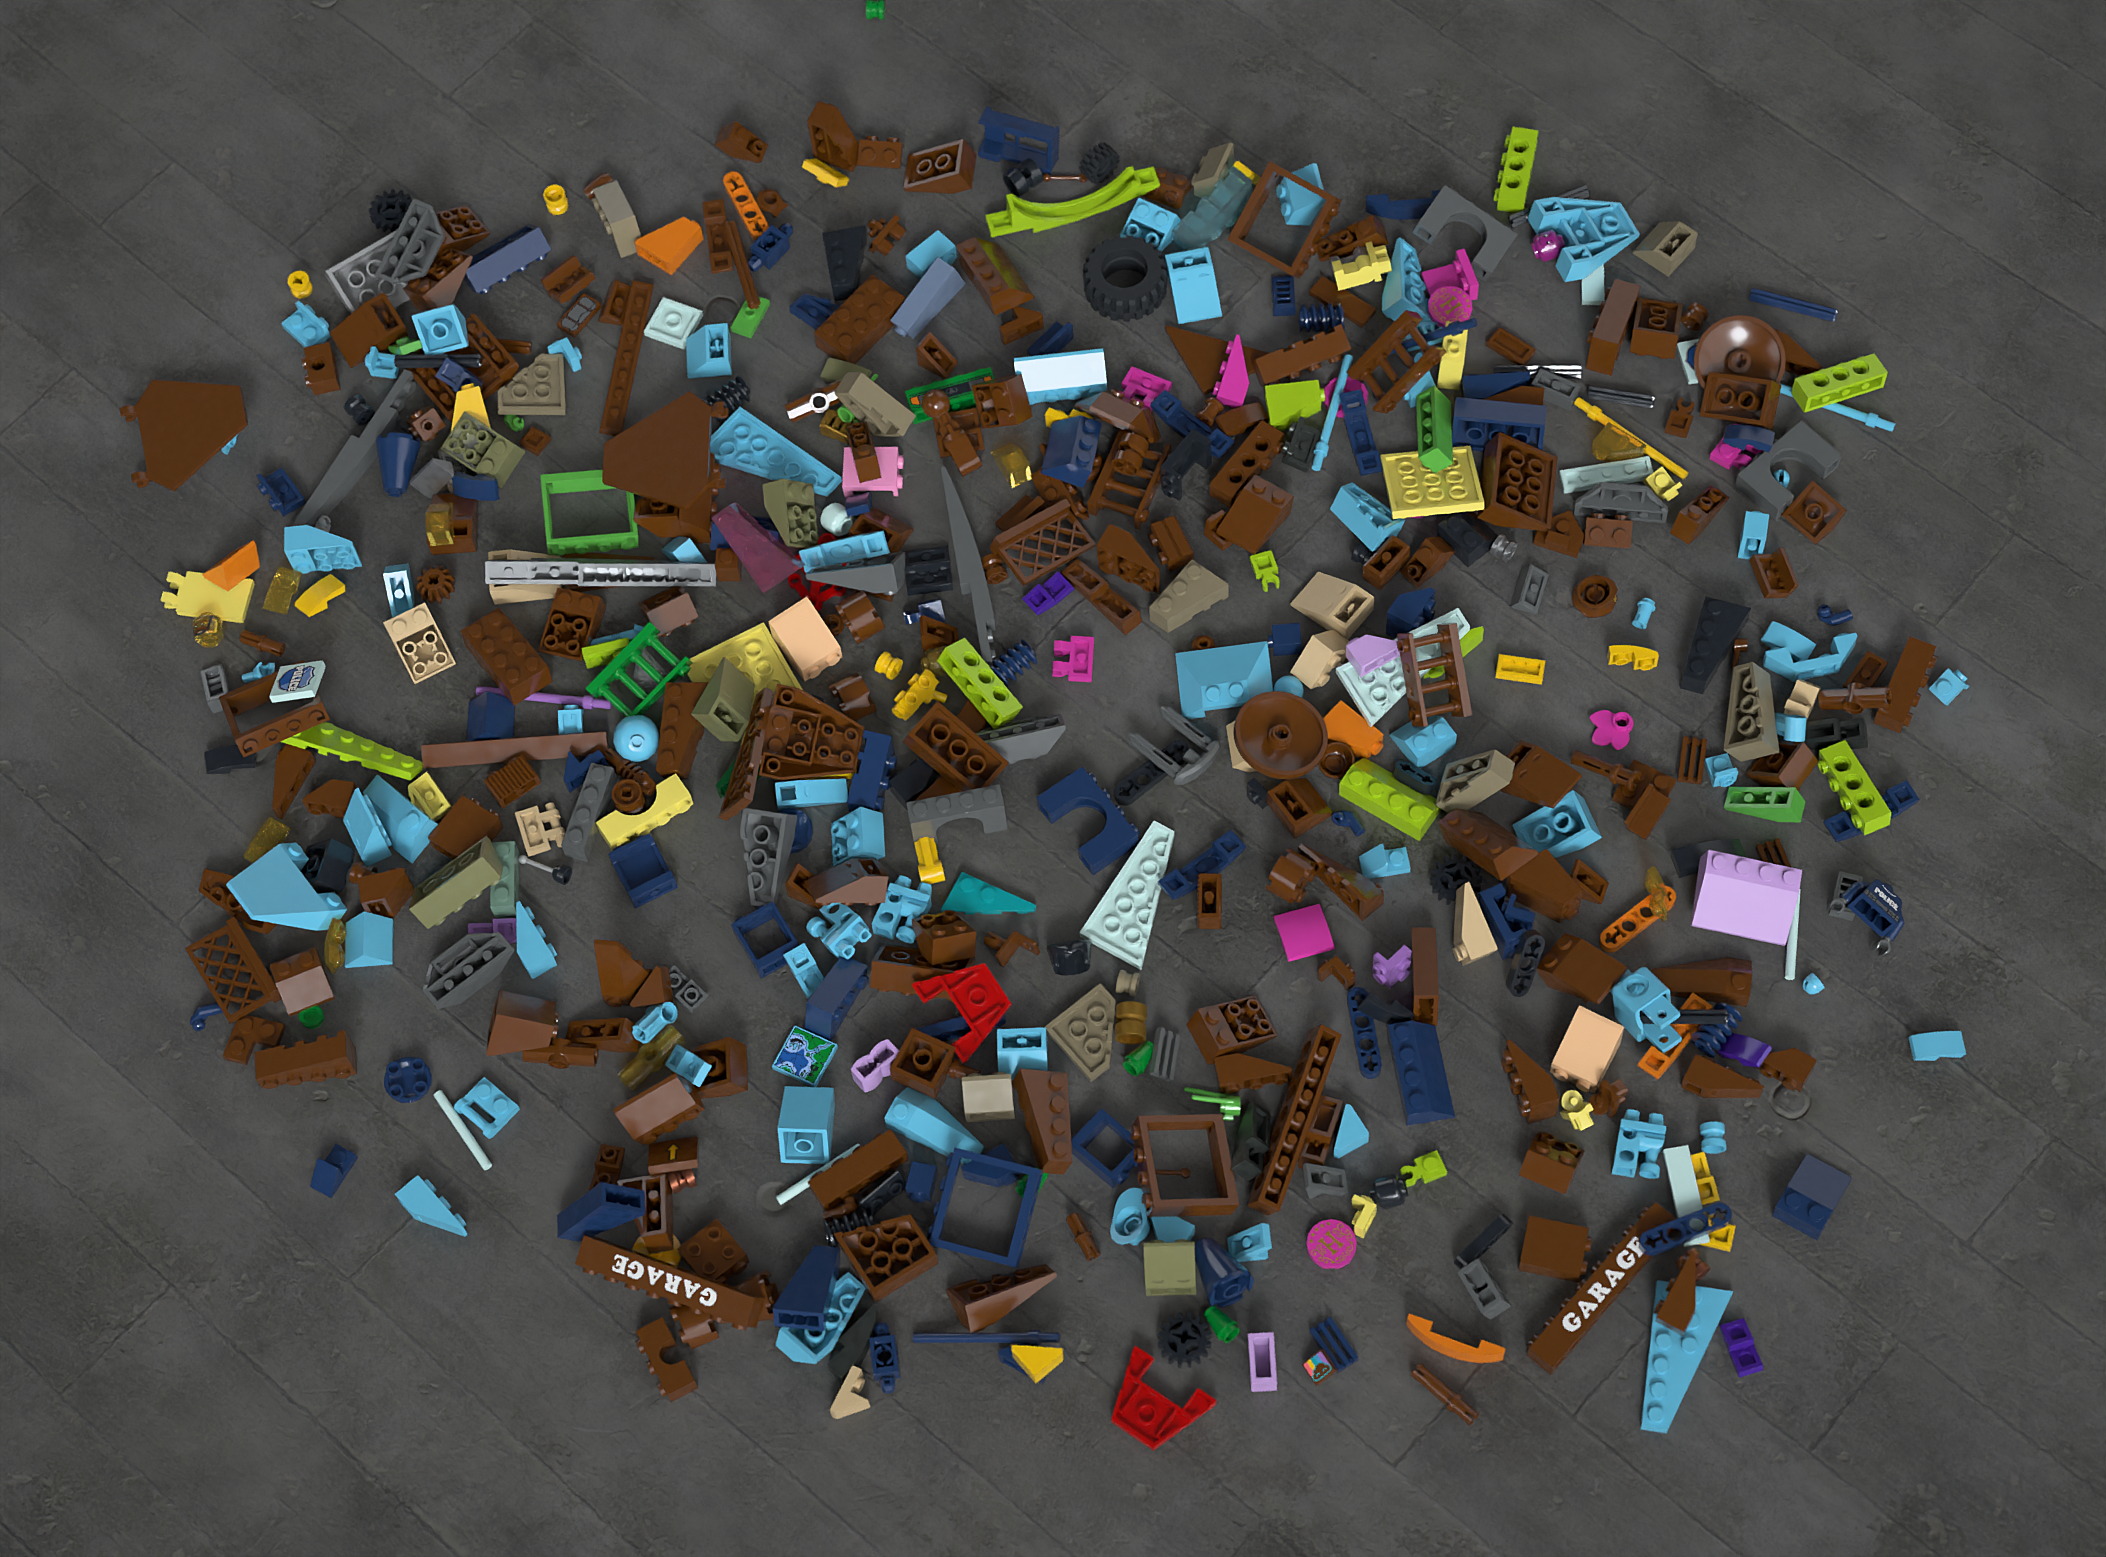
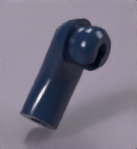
[1331,811,1366,837]
[190,1002,222,1031]

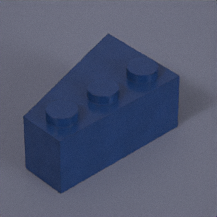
[847,730,898,812]
[805,956,869,1041]

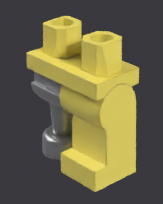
[1330,242,1392,291]

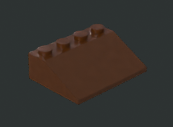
[1477,432,1558,531]

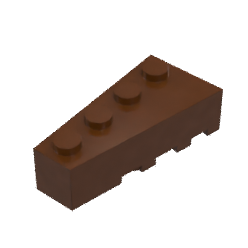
[1586,279,1641,376]
[656,682,709,780]

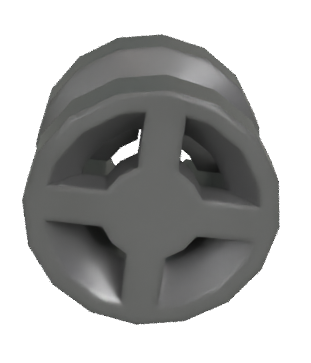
[1490,534,1518,562]

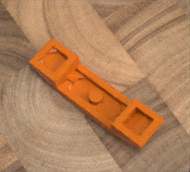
[1637,993,1713,1079]
[1406,1313,1506,1363]

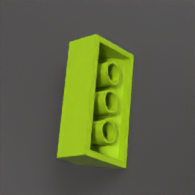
[1339,758,1442,841]

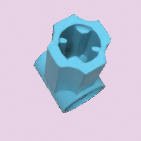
[1775,713,1807,742]
[632,1002,678,1044]

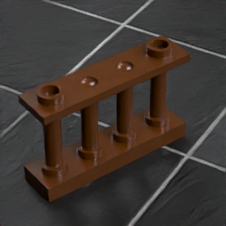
[1346,310,1447,414]
[1088,429,1171,530]
[1397,623,1472,727]

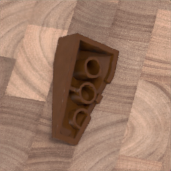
[633,497,683,538]
[199,868,278,934]
[594,939,652,1007]
[1651,957,1752,1007]
[946,1264,1057,1332]

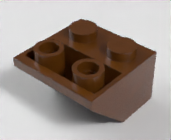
[971,374,1033,428]
[849,508,914,554]
[1267,778,1333,839]
[357,867,414,918]
[912,910,976,965]
[1519,1132,1585,1194]

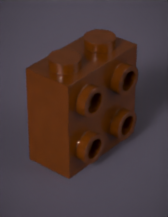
[677,1218,749,1284]

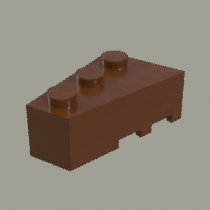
[807,101,859,173]
[617,1173,674,1254]

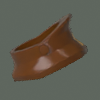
[1572,574,1618,618]

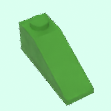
[1724,787,1805,822]

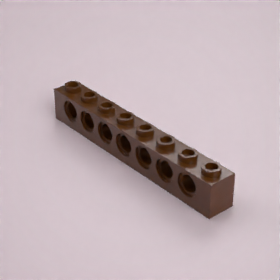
[1246,1024,1342,1216]

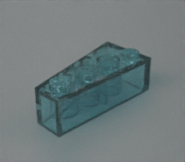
[1172,166,1252,252]

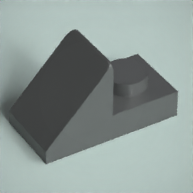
[1303,1163,1348,1199]

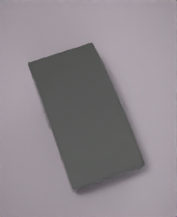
[669,965,708,1013]

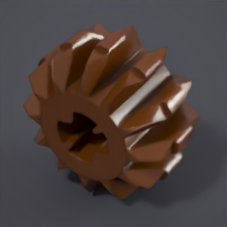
[416,565,455,604]

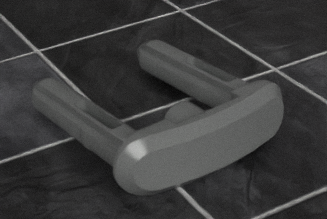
[1128,705,1221,785]

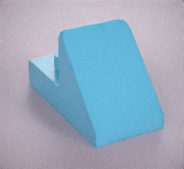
[1359,844,1411,879]
[1227,1223,1272,1262]

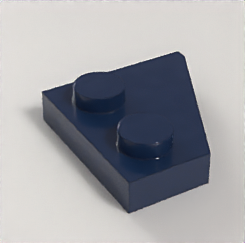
[789,294,841,330]

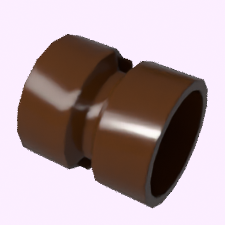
[612,779,647,815]

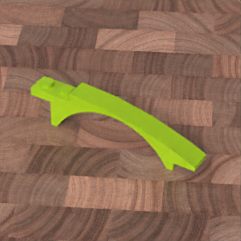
[985,166,1160,238]

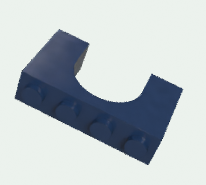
[1036,767,1139,875]

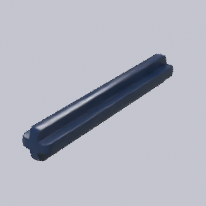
[1749,288,1837,322]

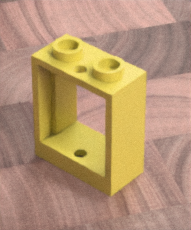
[1437,321,1468,390]

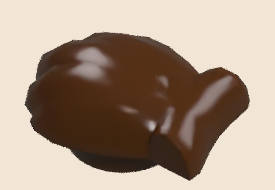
[756,189,788,218]

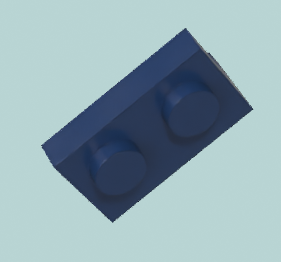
[256,468,306,517]

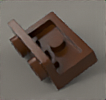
[857,136,905,169]
[1141,167,1193,209]
[541,255,596,304]
[1584,513,1633,549]
[1749,547,1799,598]

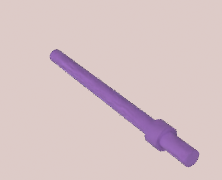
[476,686,612,710]

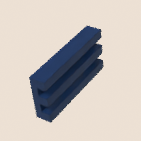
[1309,1317,1359,1374]

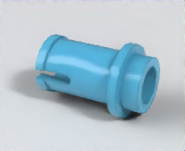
[1632,598,1656,629]

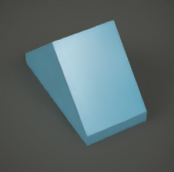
[661,536,707,563]
[1334,1104,1369,1158]

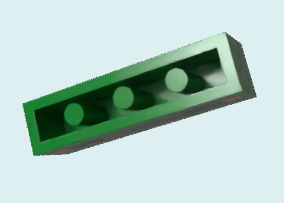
[905,367,994,424]

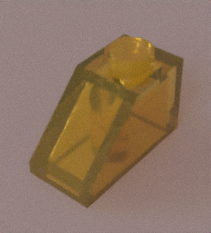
[1591,422,1646,462]
[991,443,1032,488]
[425,502,454,546]

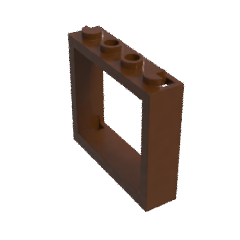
[1227,161,1342,279]
[219,660,330,758]
[1130,1114,1239,1217]

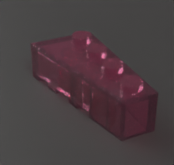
[711,502,805,594]

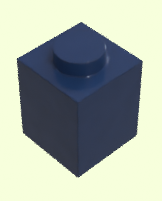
[1267,623,1302,656]
[905,1161,938,1203]

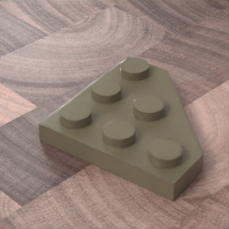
[497,354,566,415]
[1044,984,1116,1082]

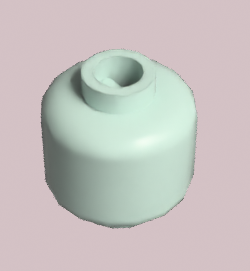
[820,503,854,536]

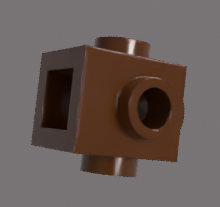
[406,406,446,441]

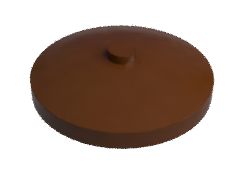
[1693,315,1786,391]
[1233,691,1328,779]

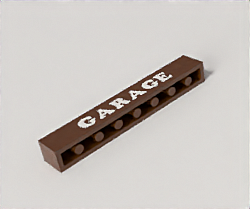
[1527,1202,1677,1375]
[575,1236,765,1331]

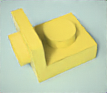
[1643,466,1682,501]
[1352,1195,1377,1238]

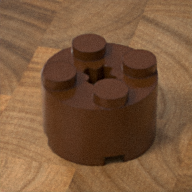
[835,590,885,644]
[1266,848,1318,904]

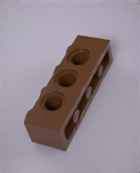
[1209,420,1284,508]

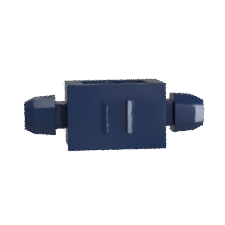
[748,223,793,272]
[869,1322,901,1394]

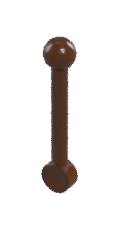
[1043,173,1087,183]
[1155,1168,1191,1179]

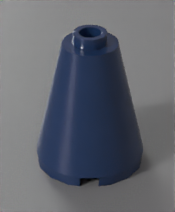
[375,433,421,497]
[1194,1237,1254,1308]

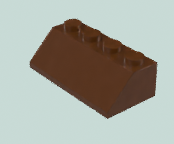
[955,237,1034,316]
[679,452,721,543]
[903,701,1009,792]
[1438,808,1538,881]
[870,943,976,1002]

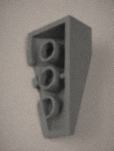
[806,552,905,595]
[740,808,797,906]

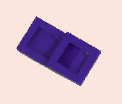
[1022,572,1074,616]
[1716,1033,1772,1067]
[1720,1318,1763,1378]

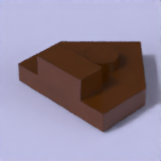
[1533,510,1585,558]

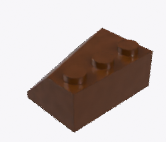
[834,1214,939,1303]

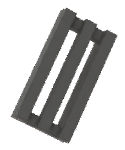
[1149,1027,1180,1082]

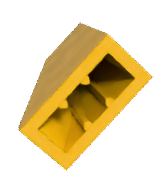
[451,383,491,431]

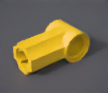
[914,837,945,884]

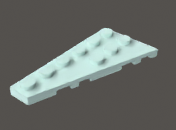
[1336,608,1470,728]
[1080,821,1175,970]

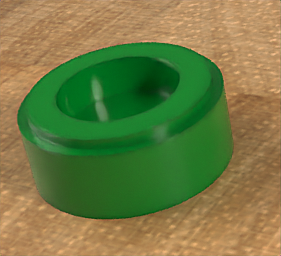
[299,1006,324,1029]

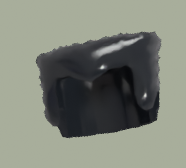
[1046,940,1092,976]

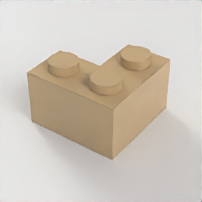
[1290,629,1350,689]

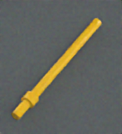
[1574,397,1688,480]

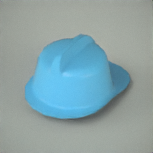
[1110,1188,1150,1246]

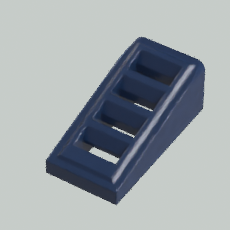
[1272,276,1296,316]

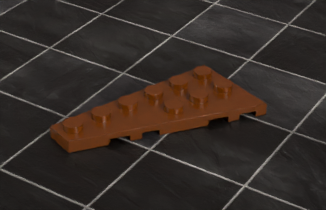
[718,687,773,821]

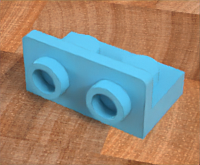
[281,300,331,347]

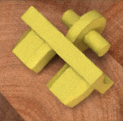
[1560,1090,1594,1131]

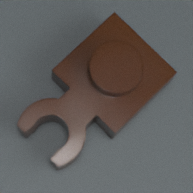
[1664,398,1694,439]

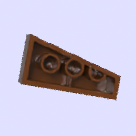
[1251,324,1351,387]
[255,1030,357,1089]
[1012,1069,1072,1175]

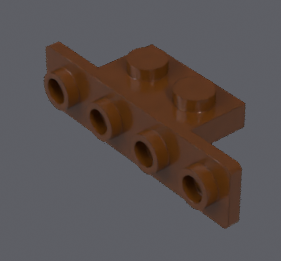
[1031,443,1090,520]

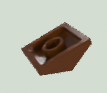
[1782,481,1847,545]

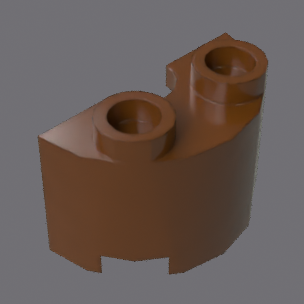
[829,672,877,721]
[669,1304,719,1350]

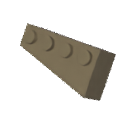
[1724,662,1779,762]

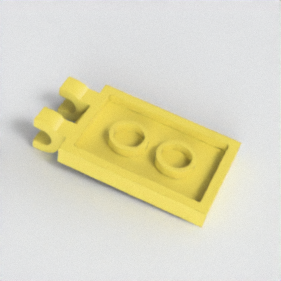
[161,571,255,623]

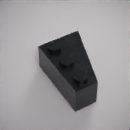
[822,225,868,301]

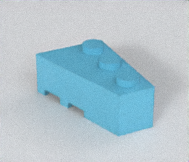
[1330,483,1405,552]

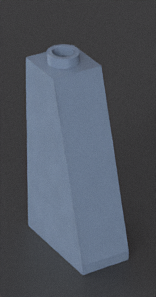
[890,257,966,339]

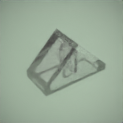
[634,649,668,688]

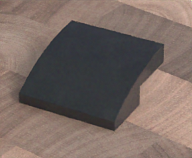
[903,546,953,596]

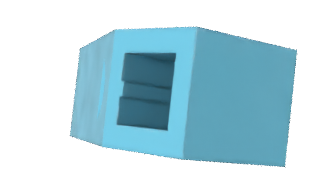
[775,779,848,810]
[516,901,557,979]
[395,1175,468,1237]

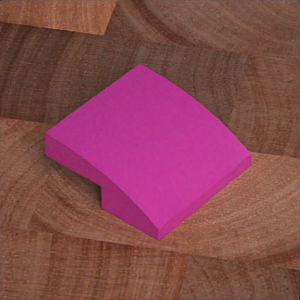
[1274,904,1335,962]

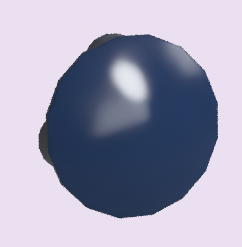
[384,1057,432,1103]

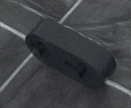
[1392,761,1436,795]

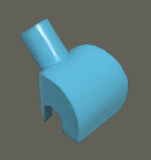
[242,662,275,683]

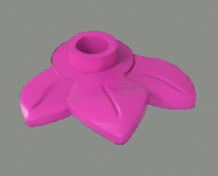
[1589,710,1634,750]

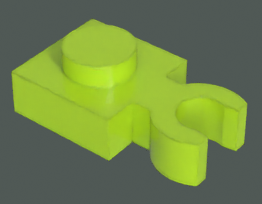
[1249,550,1279,592]
[1400,1150,1447,1187]

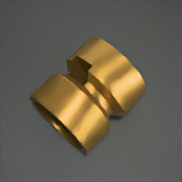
[1115,1001,1147,1045]

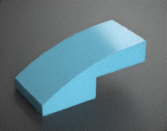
[1761,621,1816,661]
[783,943,824,999]
[1908,1031,1966,1061]
[665,1044,712,1087]

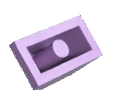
[1346,635,1400,678]

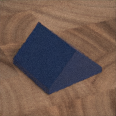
[467,691,515,741]

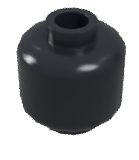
[1370,1174,1408,1210]

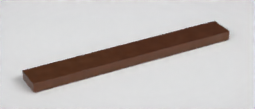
[599,280,654,436]
[421,730,609,768]

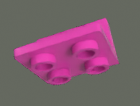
[1422,249,1479,300]

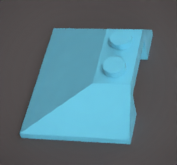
[1175,641,1273,719]

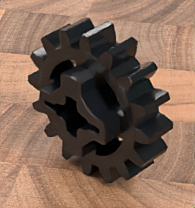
[369,189,413,233]
[1430,855,1483,905]
[1157,1312,1212,1368]

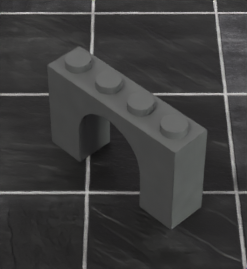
[1412,185,1518,282]
[1735,421,1842,521]
[906,784,1008,843]

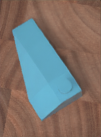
[1382,237,1432,323]
[363,774,438,863]
[884,1087,985,1165]
[776,1272,866,1364]

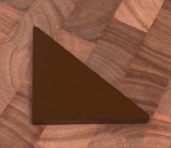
[1165,326,1270,396]

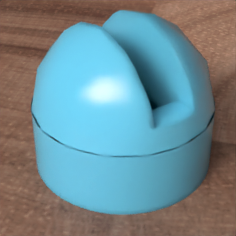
[1772,470,1790,488]
[1802,973,1824,995]

